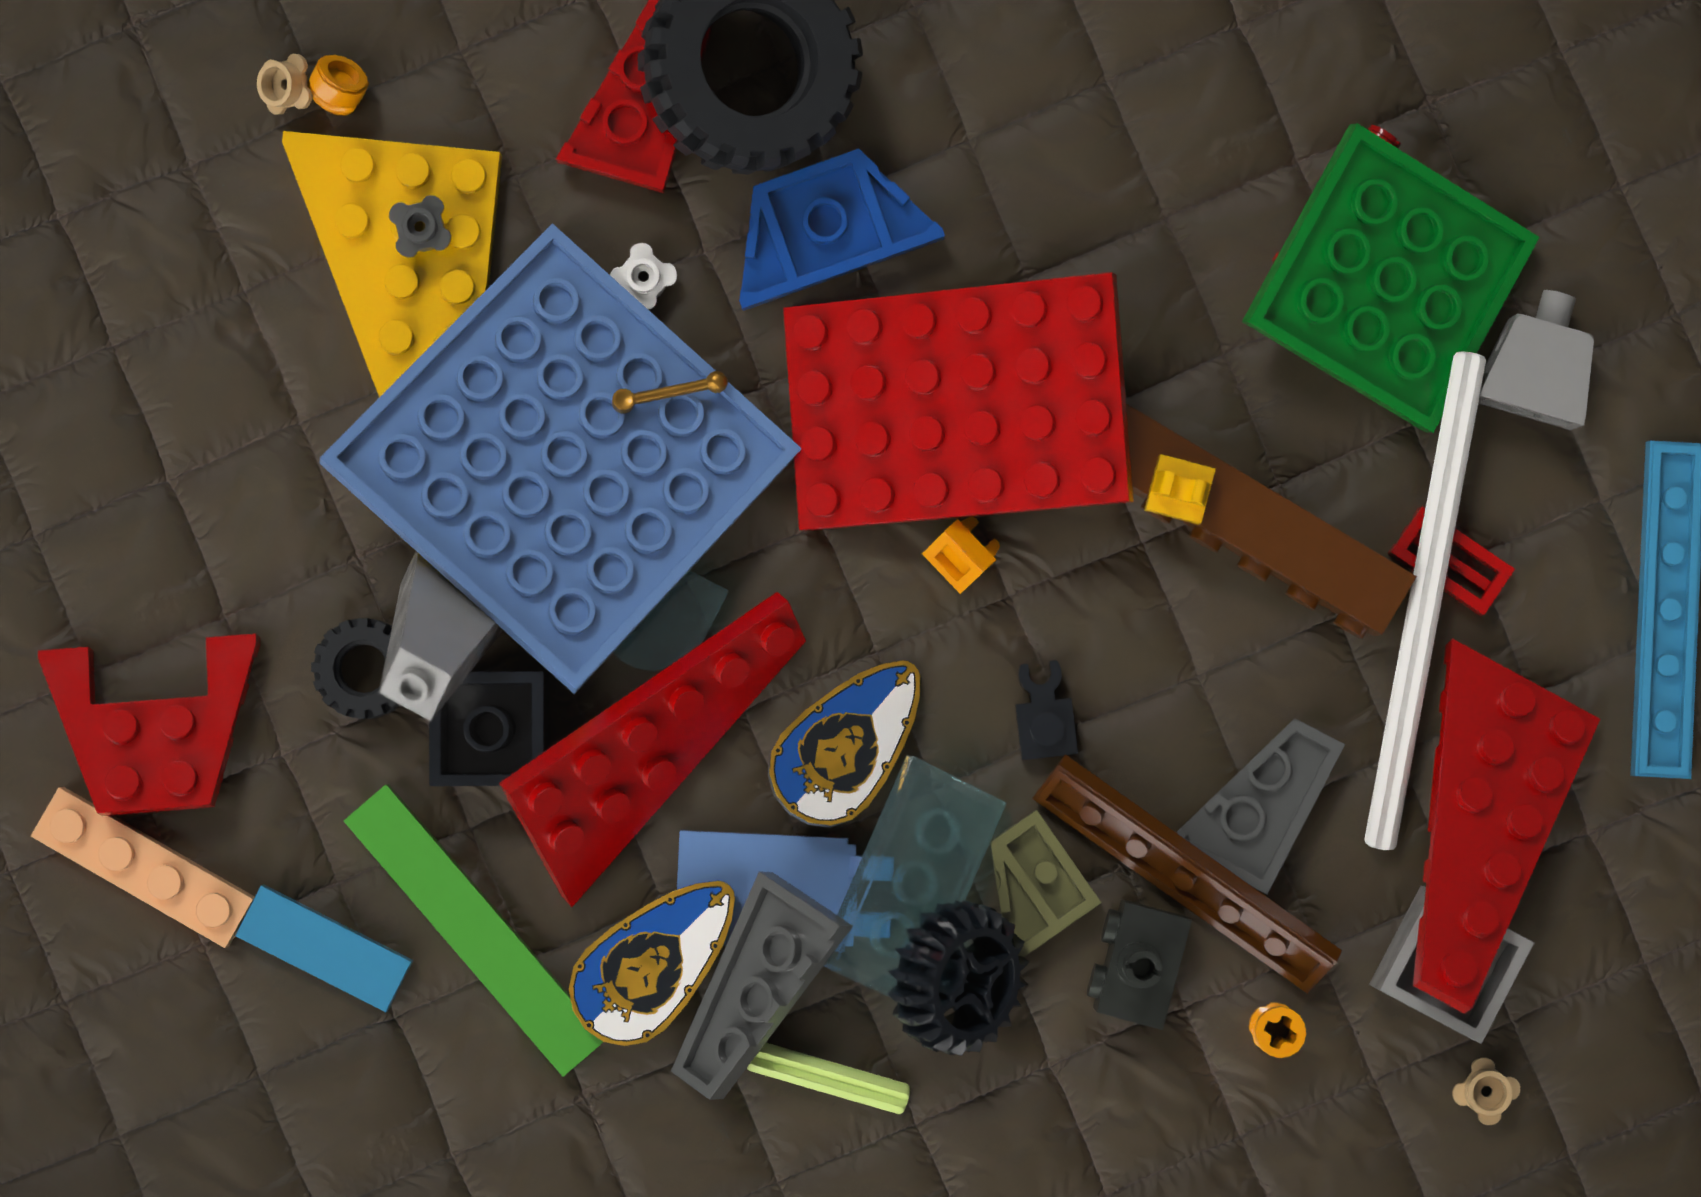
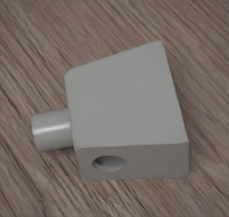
[1478,290,1594,430]

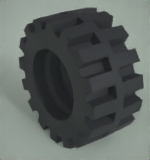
[311,618,400,719]

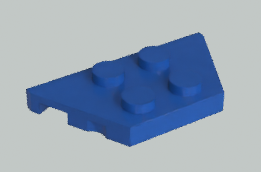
[739,149,945,311]

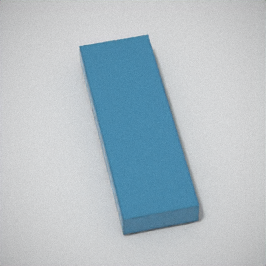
[235,885,414,1012]

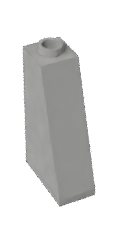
[379,551,503,721]

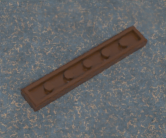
[1032,754,1342,994]

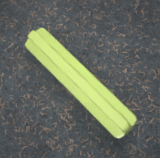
[747,1043,910,1114]

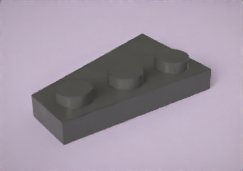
[1176,719,1345,894]

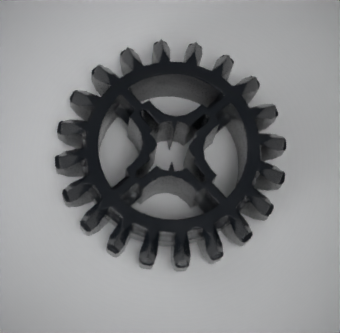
[887,900,1029,1056]

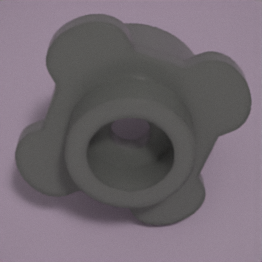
[389,195,451,258]

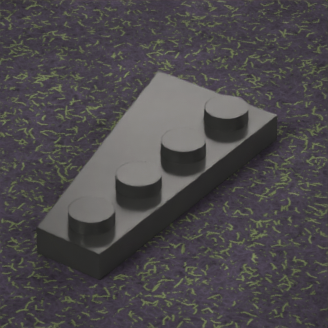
[671,871,853,1100]

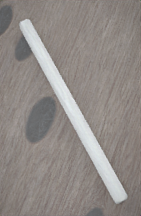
[1364,351,1486,850]

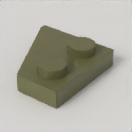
[990,809,1102,957]

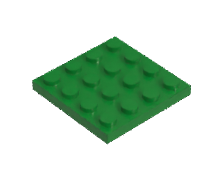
[1242,123,1540,433]

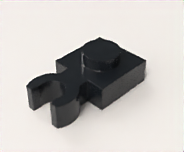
[1015,660,1078,760]

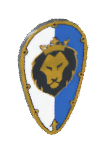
[768,661,920,827]
[569,880,735,1046]

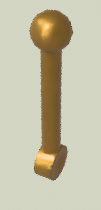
[612,371,728,413]

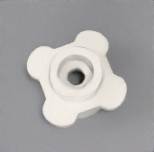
[610,243,677,310]

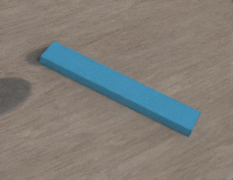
[1630,441,1701,779]

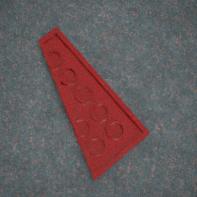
[499,592,806,907]
[1413,638,1600,1013]

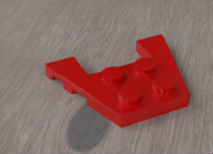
[38,633,261,816]

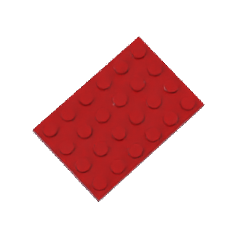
[783,272,1134,531]

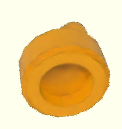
[307,55,369,116]

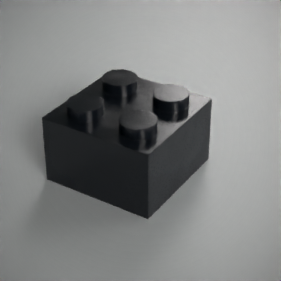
[429,671,550,786]

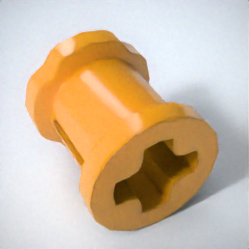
[1248,1002,1306,1058]

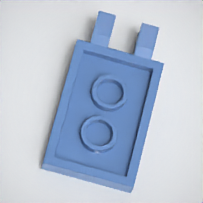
[677,830,893,951]

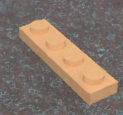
[31,787,255,948]

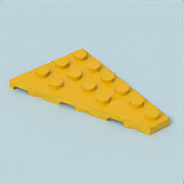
[282,131,502,398]

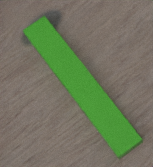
[344,784,603,1077]

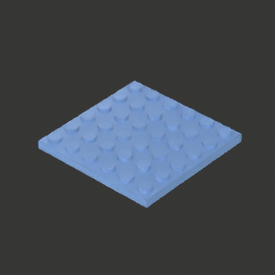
[319,223,801,694]

